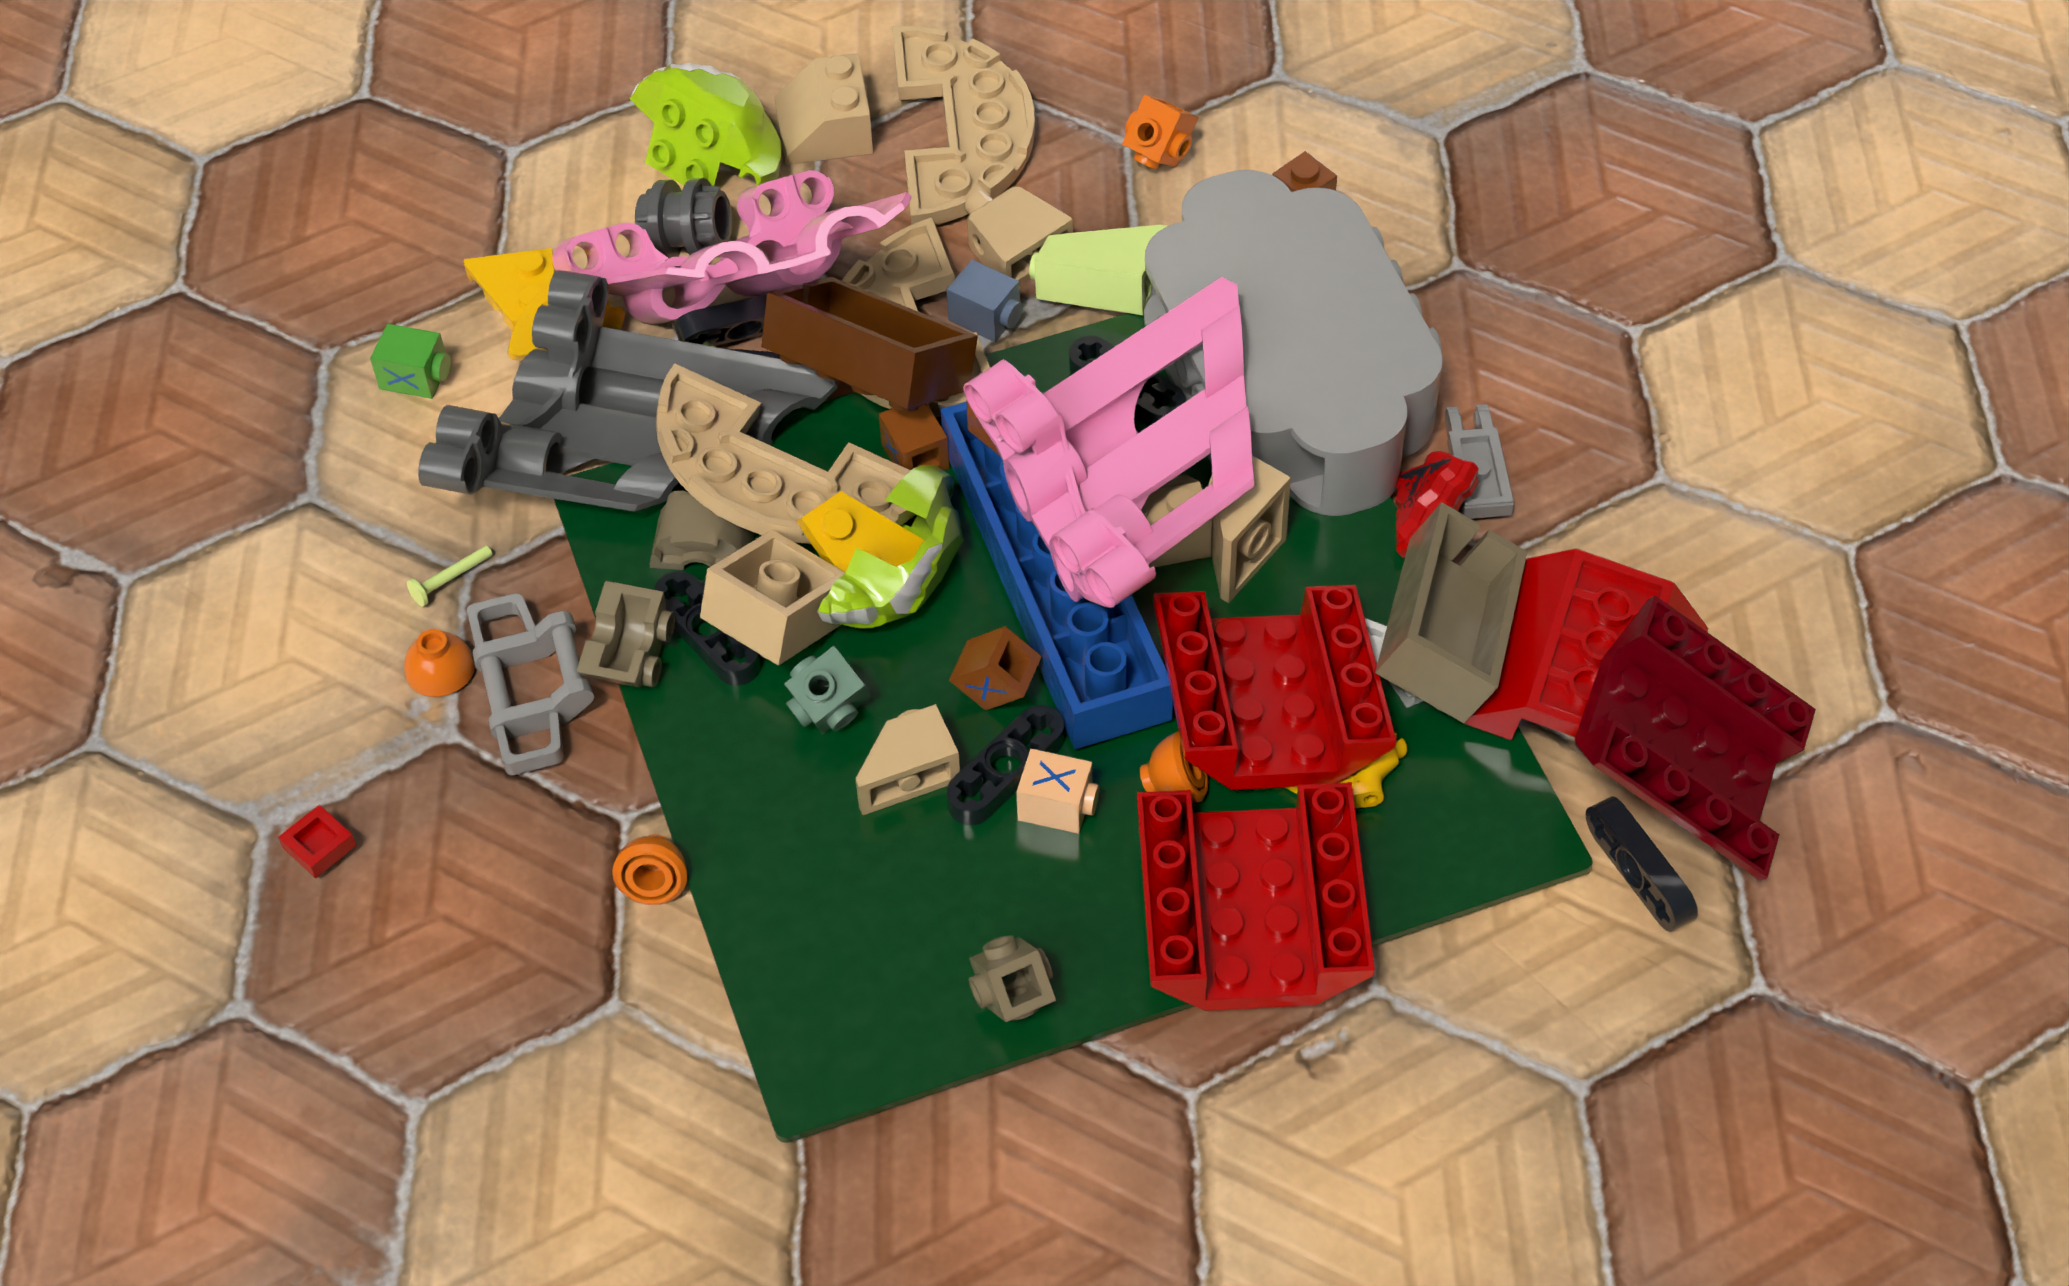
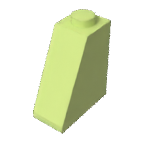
[1029,225,1167,315]

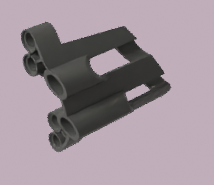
[418,270,838,511]

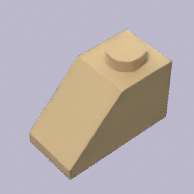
[855,704,960,815]

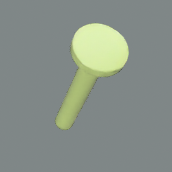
[407,545,493,607]

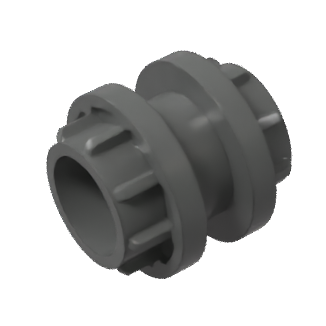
[635,178,732,258]

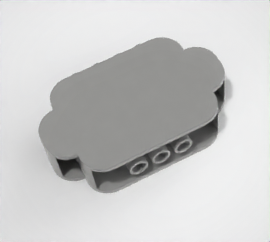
[1144,170,1443,516]

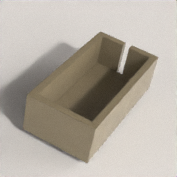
[1375,502,1527,723]

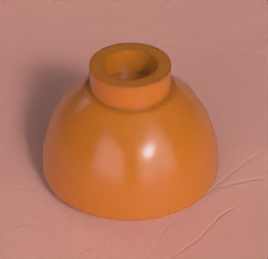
[404,629,475,697]
[1140,731,1208,804]
[612,834,687,905]

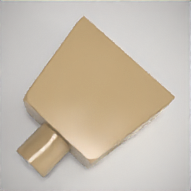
[965,187,1073,285]

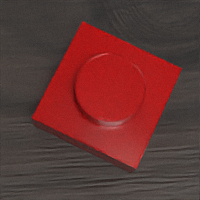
[278,804,357,879]

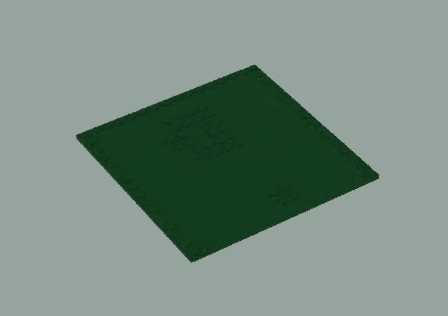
[553,313,1592,1143]

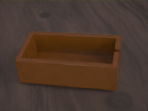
[761,277,978,411]

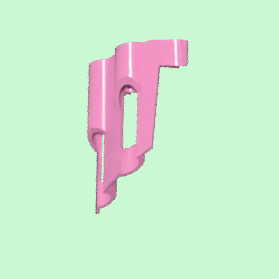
[552,170,912,325]
[963,277,1255,608]

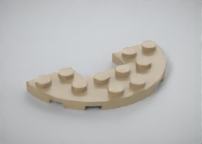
[892,26,1035,226]
[842,217,990,417]
[656,363,916,544]

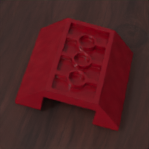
[1574,595,1816,881]

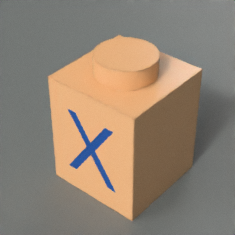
[1017,749,1100,834]

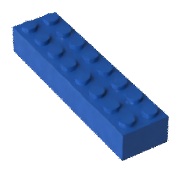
[941,402,1173,750]

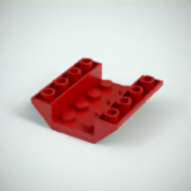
[1464,548,1709,740]
[1153,585,1396,790]
[1137,782,1375,1011]

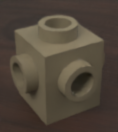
[969,936,1056,1022]

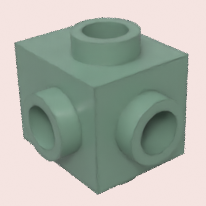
[784,646,872,734]

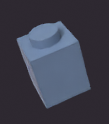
[947,260,1023,342]

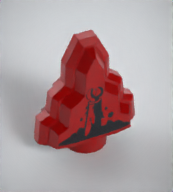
[1395,451,1479,558]

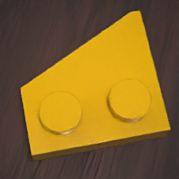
[464,248,556,331]
[796,491,925,572]

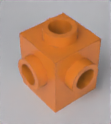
[1122,94,1199,170]

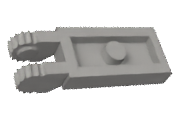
[1445,404,1514,519]

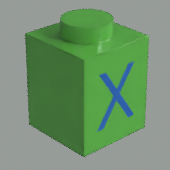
[370,324,451,399]

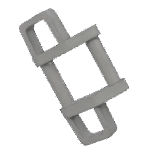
[467,593,594,775]

